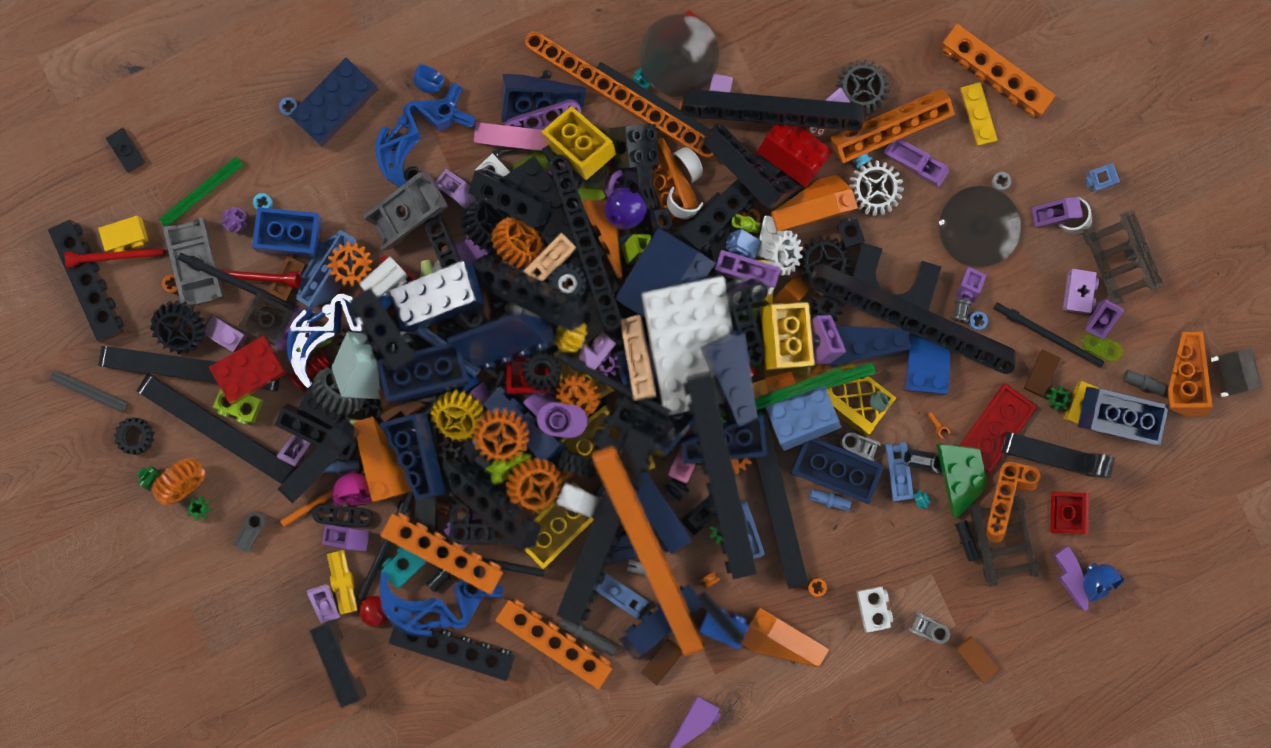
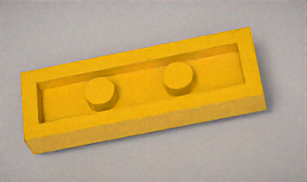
[960,82,998,147]

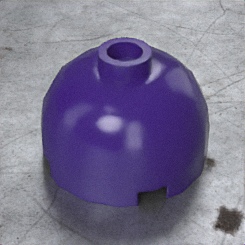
[604,187,647,230]

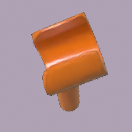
[927,412,950,439]

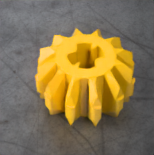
[554,324,587,352]

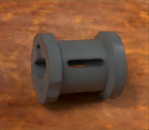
[950,298,973,323]

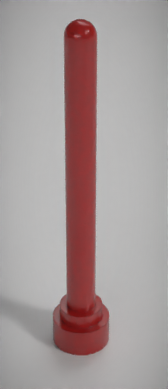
[64,248,166,268]
[221,270,301,288]

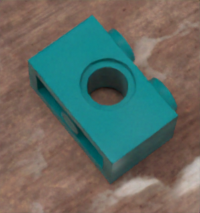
[380,547,428,589]

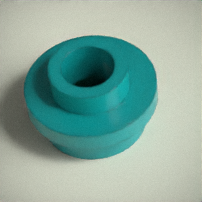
[914,489,931,509]

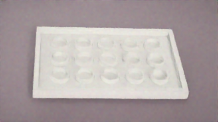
[642,276,733,415]

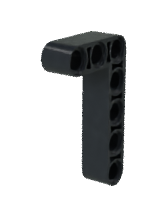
[703,123,804,209]
[277,418,361,504]
[1001,432,1115,478]

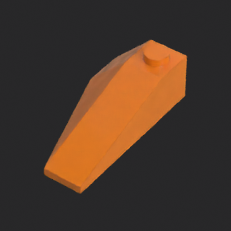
[652,137,699,226]
[771,175,858,231]
[582,200,624,285]
[1168,332,1212,417]
[353,417,412,502]
[741,607,829,667]

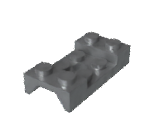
[363,172,448,250]
[163,217,225,307]

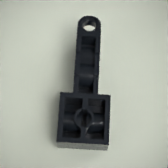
[609,124,672,236]

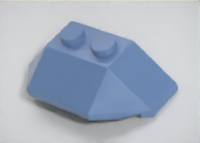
[296,230,356,308]

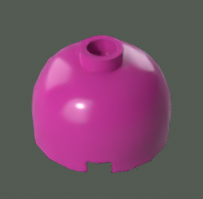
[333,471,371,507]

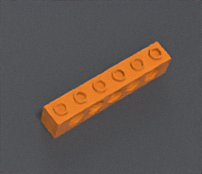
[940,24,1056,118]
[830,89,955,163]
[380,512,504,595]
[495,598,613,690]

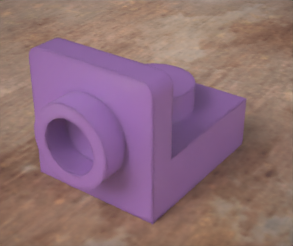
[955,267,987,303]

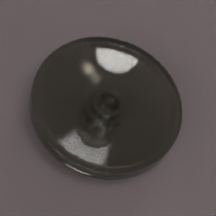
[638,14,719,97]
[938,186,1021,268]

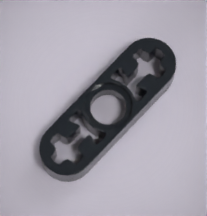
[312,505,373,526]

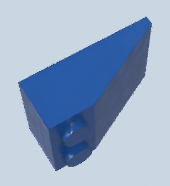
[904,332,950,395]

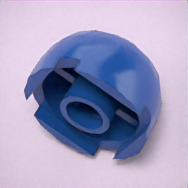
[1083,563,1124,602]

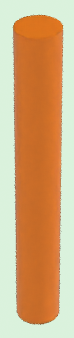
[280,488,333,527]

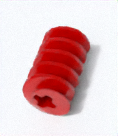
[287,348,332,392]

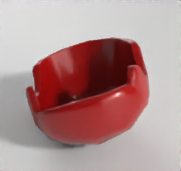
[358,596,388,627]

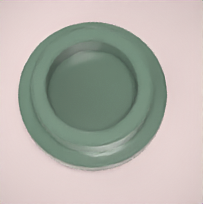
[870,392,889,412]

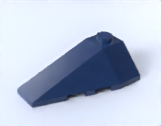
[500,74,586,122]

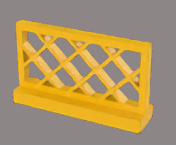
[808,364,896,437]

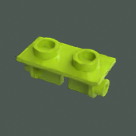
[485,452,531,484]

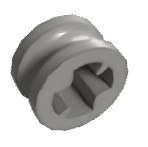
[991,172,1011,191]

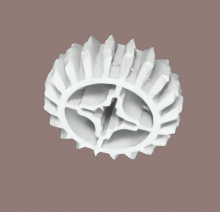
[849,161,904,216]

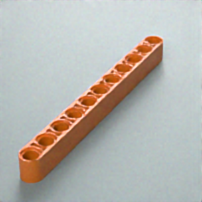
[525,32,715,160]
[592,445,706,657]

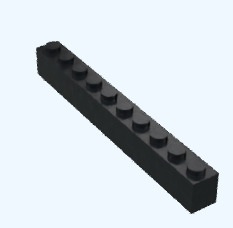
[683,371,757,579]
[556,425,659,625]

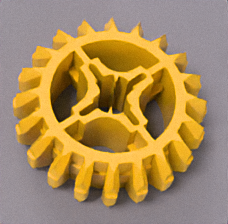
[430,390,486,443]

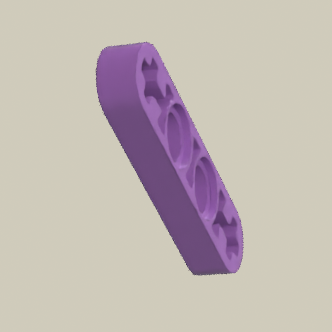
[505,99,581,129]

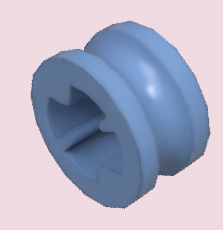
[279,97,298,116]
[968,311,988,330]

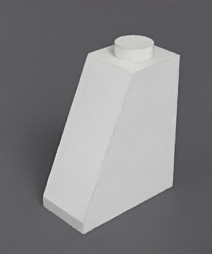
[557,484,602,519]

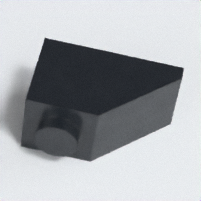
[681,495,718,535]

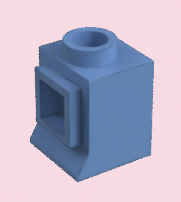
[1085,163,1120,193]
[725,229,761,259]

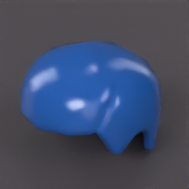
[413,64,444,94]

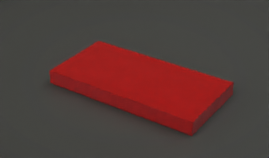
[959,383,1038,473]

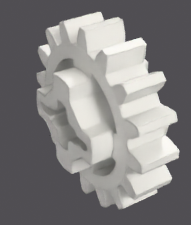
[765,230,803,276]

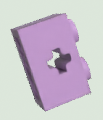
[1063,269,1099,315]

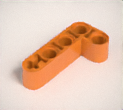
[986,462,1040,543]

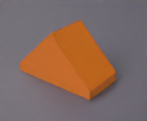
[772,274,811,305]

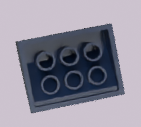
[614,228,715,319]
[448,312,556,370]

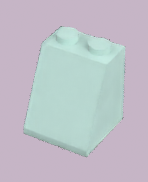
[332,332,380,399]

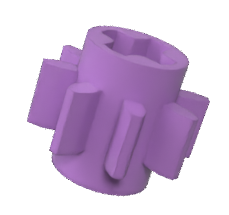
[221,207,247,233]
[597,352,621,377]

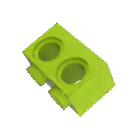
[213,388,264,425]

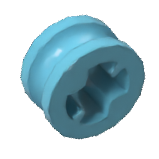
[852,153,873,169]
[253,193,273,209]

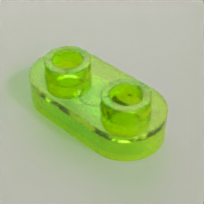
[1082,333,1123,362]

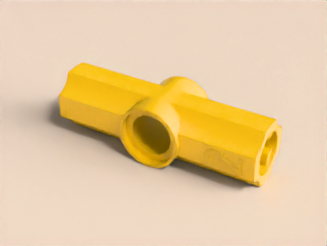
[327,550,358,615]

